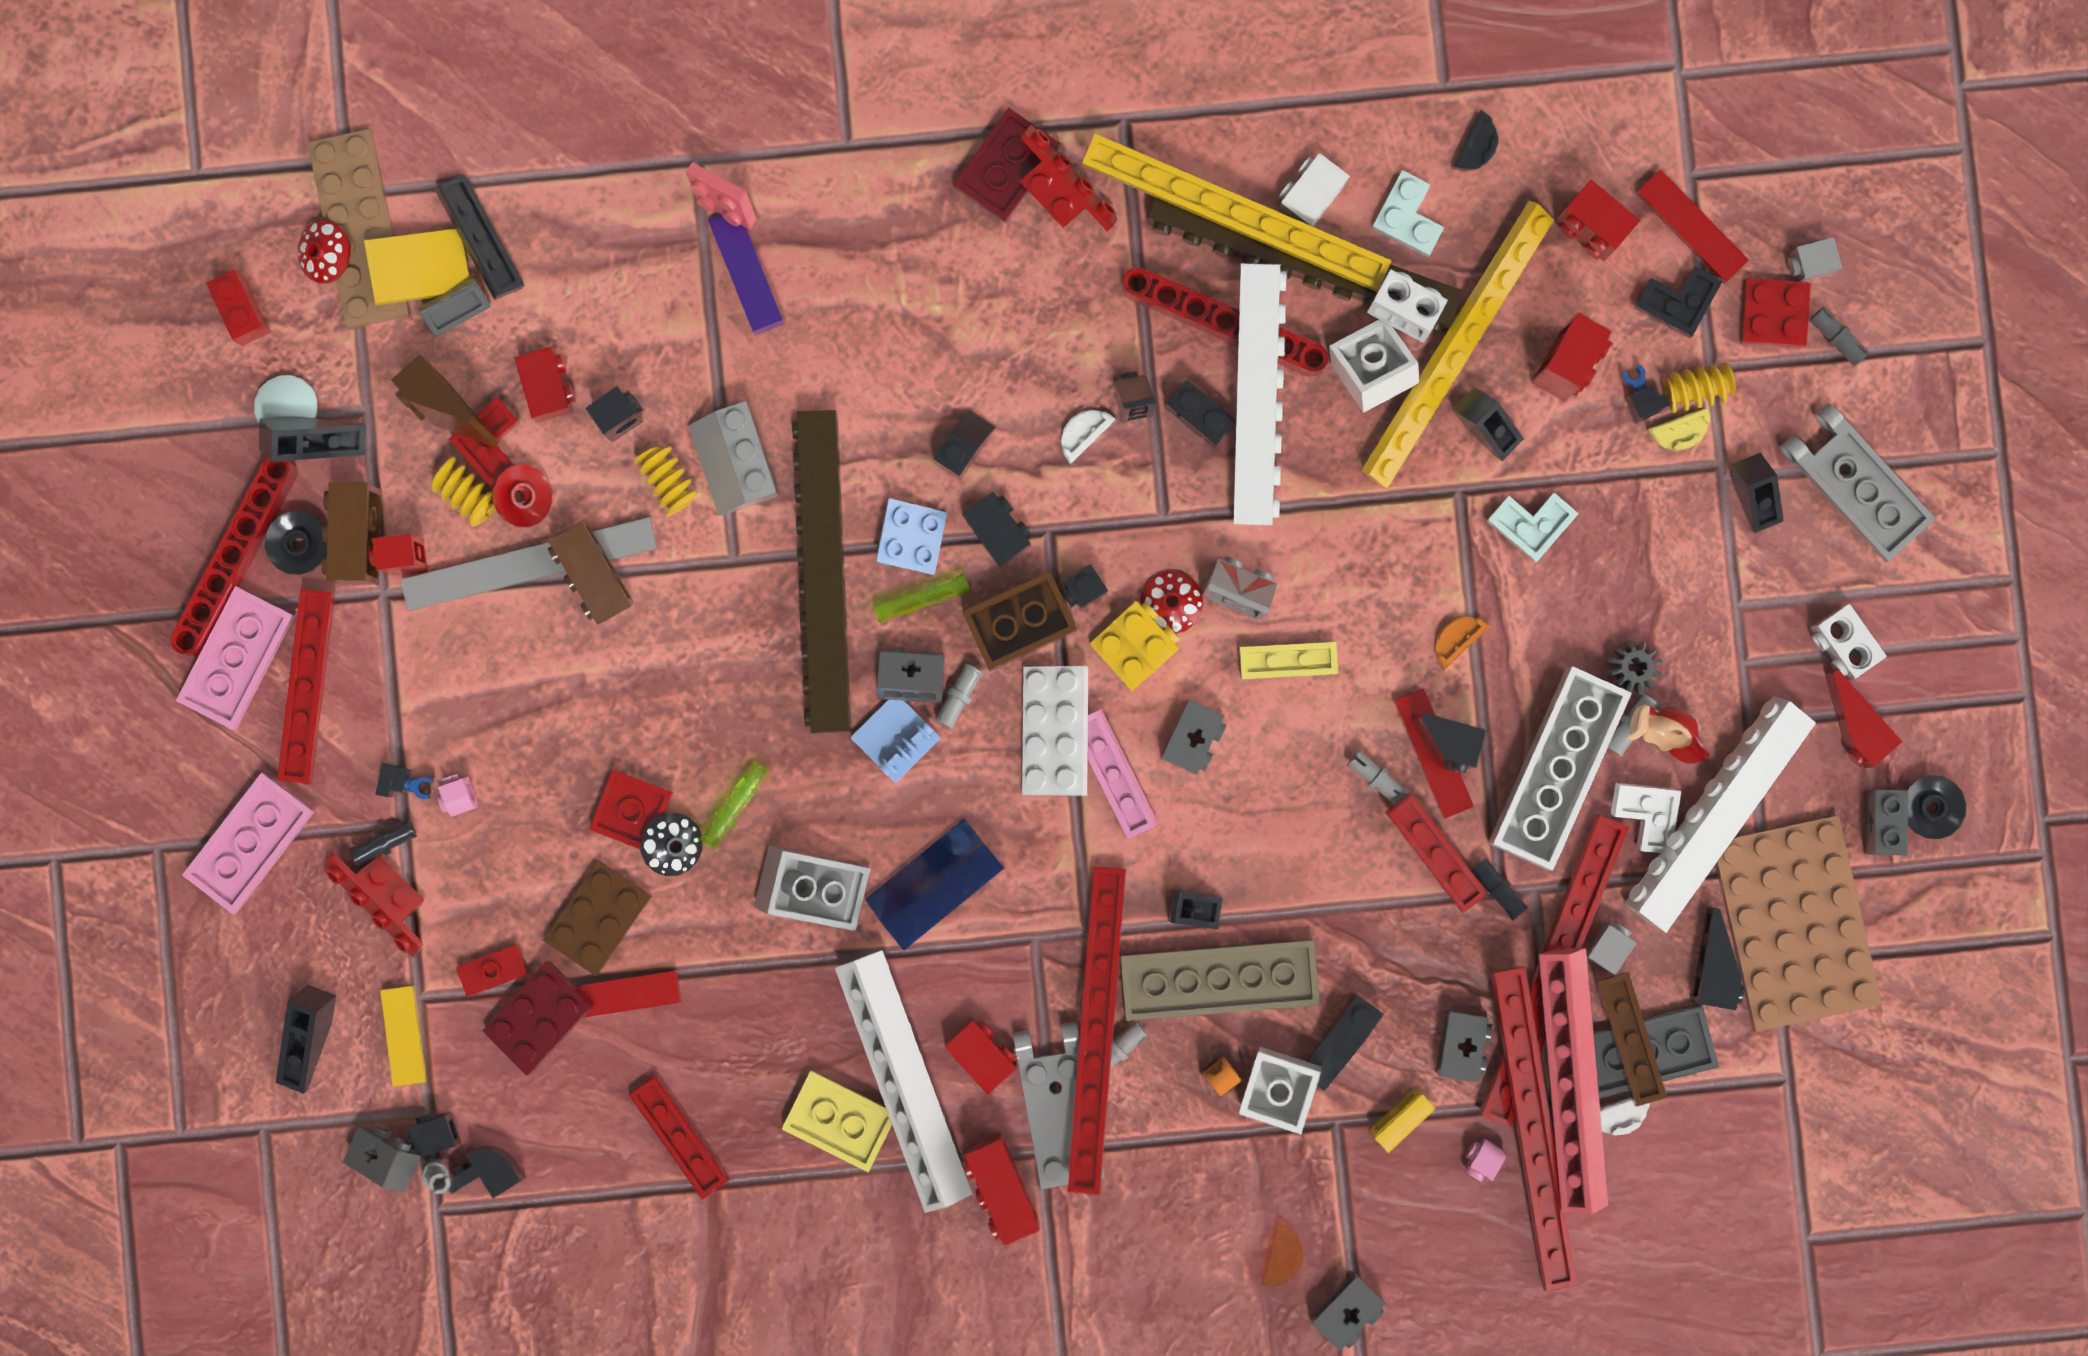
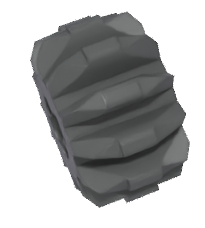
[1607,640,1663,695]

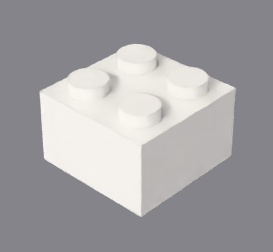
[1329,319,1419,413]
[1239,1047,1322,1134]

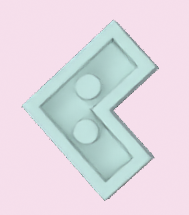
[1372,170,1444,257]
[1487,493,1579,563]

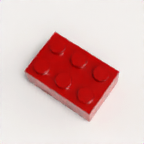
[1531,312,1613,402]
[962,1133,1040,1246]

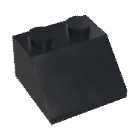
[1412,713,1486,773]

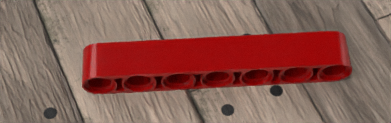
[1122,267,1329,377]
[170,458,298,657]

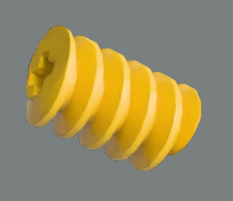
[1663,362,1736,413]
[633,446,698,517]
[430,456,496,527]

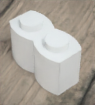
[1279,153,1350,227]

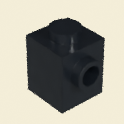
[1062,564,1108,611]
[406,1112,461,1158]

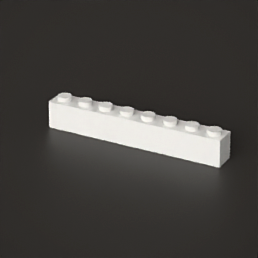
[1234,264,1287,525]
[1624,696,1816,932]
[835,950,972,1213]

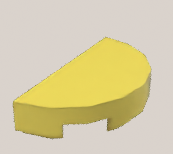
[1647,407,1710,451]

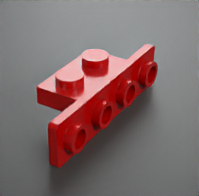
[1019,125,1117,231]
[324,853,424,957]

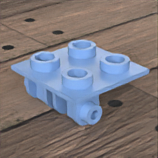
[876,498,947,575]
[850,700,941,783]

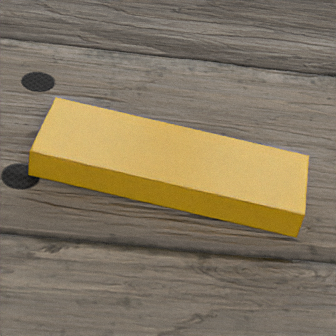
[380,985,427,1087]

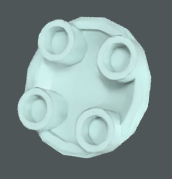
[254,375,318,423]

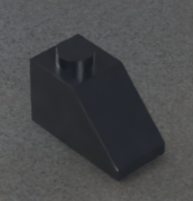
[1452,387,1524,462]
[933,410,996,481]
[1731,453,1784,533]

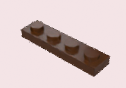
[1596,972,1668,1107]

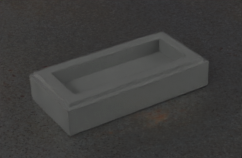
[418,277,491,337]

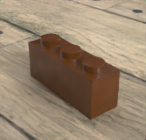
[548,519,634,625]

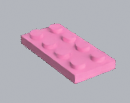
[176,586,295,730]
[182,772,315,914]

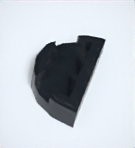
[1452,110,1499,172]

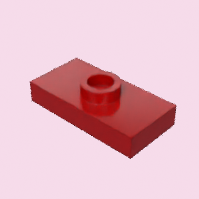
[456,944,529,997]

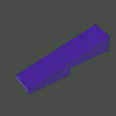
[708,214,785,336]

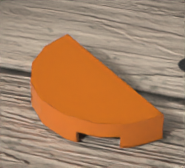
[1435,616,1490,671]

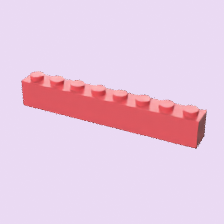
[1539,948,1608,1215]

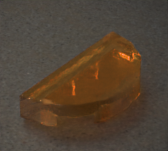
[1261,1222,1303,1287]

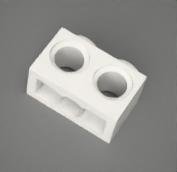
[1367,270,1448,343]
[1810,604,1887,680]

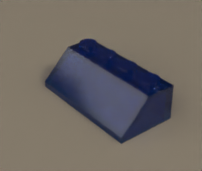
[865,818,1005,951]

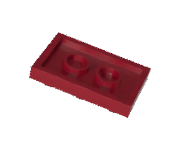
[953,107,1061,223]
[482,960,595,1076]

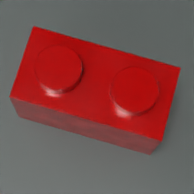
[205,269,271,346]
[514,346,576,423]
[369,533,428,576]
[944,1019,1017,1095]

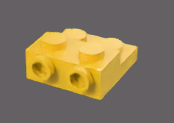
[1090,601,1180,691]

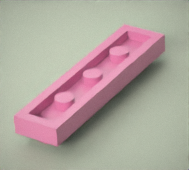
[1087,709,1159,839]

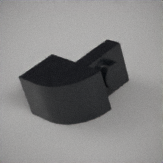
[448,1146,526,1199]

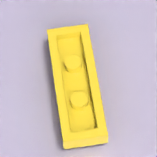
[1239,642,1338,680]

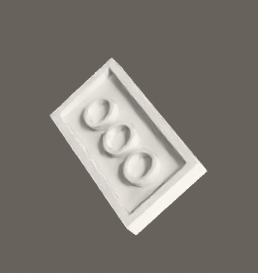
[1022,666,1088,796]

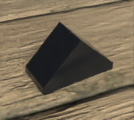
[1168,889,1223,929]

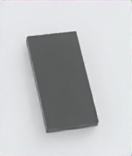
[1593,1004,1719,1098]

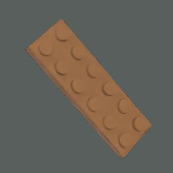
[307,129,411,330]

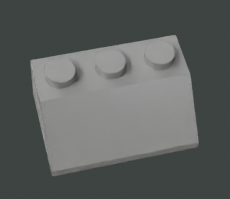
[689,401,780,517]

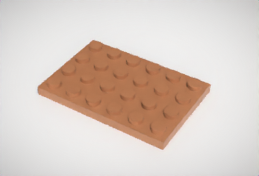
[1715,815,1882,1032]

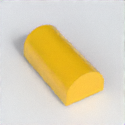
[1369,1089,1435,1153]

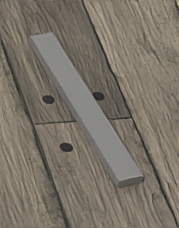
[400,517,658,611]

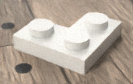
[1611,783,1681,853]

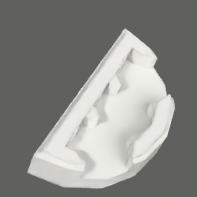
[1061,410,1116,465]
[1600,1096,1650,1135]

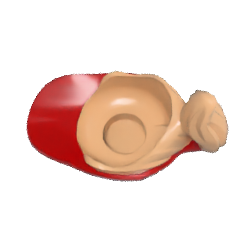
[1627,704,1709,764]

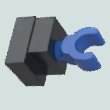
[1621,364,1670,424]
[375,763,434,799]

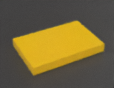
[363,229,470,306]

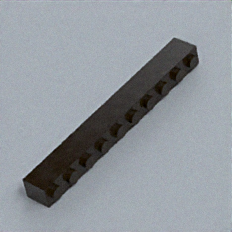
[1147,197,1463,333]
[792,410,851,734]

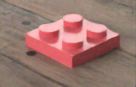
[685,162,757,230]

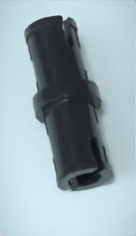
[349,819,417,866]
[1471,858,1528,921]

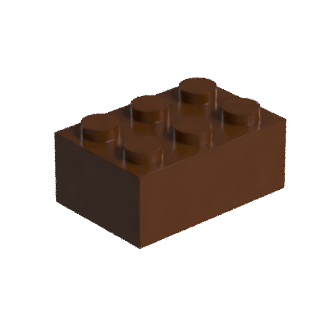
[322,482,382,585]
[962,571,1077,672]

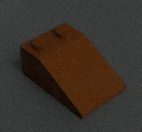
[391,354,499,447]

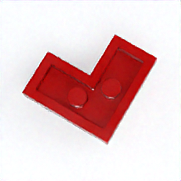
[449,397,520,488]

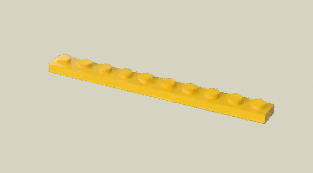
[1082,134,1392,292]
[1361,201,1554,489]

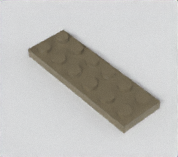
[1121,940,1320,1021]

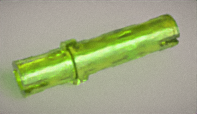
[873,573,970,624]
[698,760,771,851]

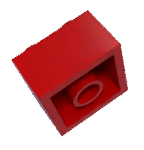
[1556,179,1641,261]

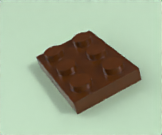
[543,860,652,977]

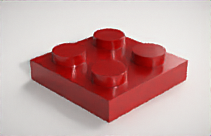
[1740,278,1811,348]
[589,770,674,849]

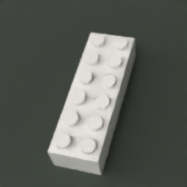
[1488,666,1632,871]

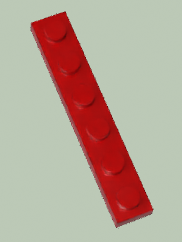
[277,589,335,784]

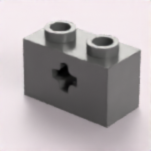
[877,649,945,703]
[1161,699,1226,775]
[1865,790,1908,855]
[1436,1010,1492,1082]
[343,1125,421,1192]
[1309,1272,1385,1351]

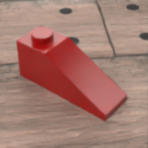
[1825,669,1902,768]

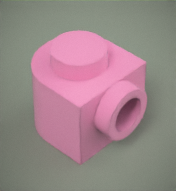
[437,774,477,817]
[1465,1139,1507,1182]

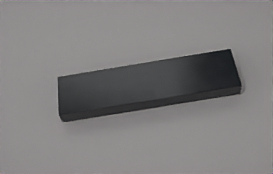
[434,174,524,300]

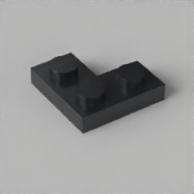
[1634,266,1723,338]

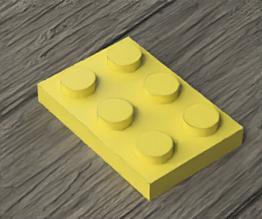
[782,1070,892,1173]

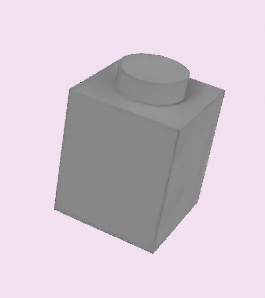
[1788,237,1843,282]
[1586,922,1636,975]

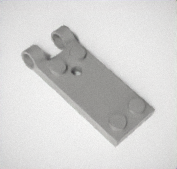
[1780,403,1936,562]
[1013,1021,1105,1190]

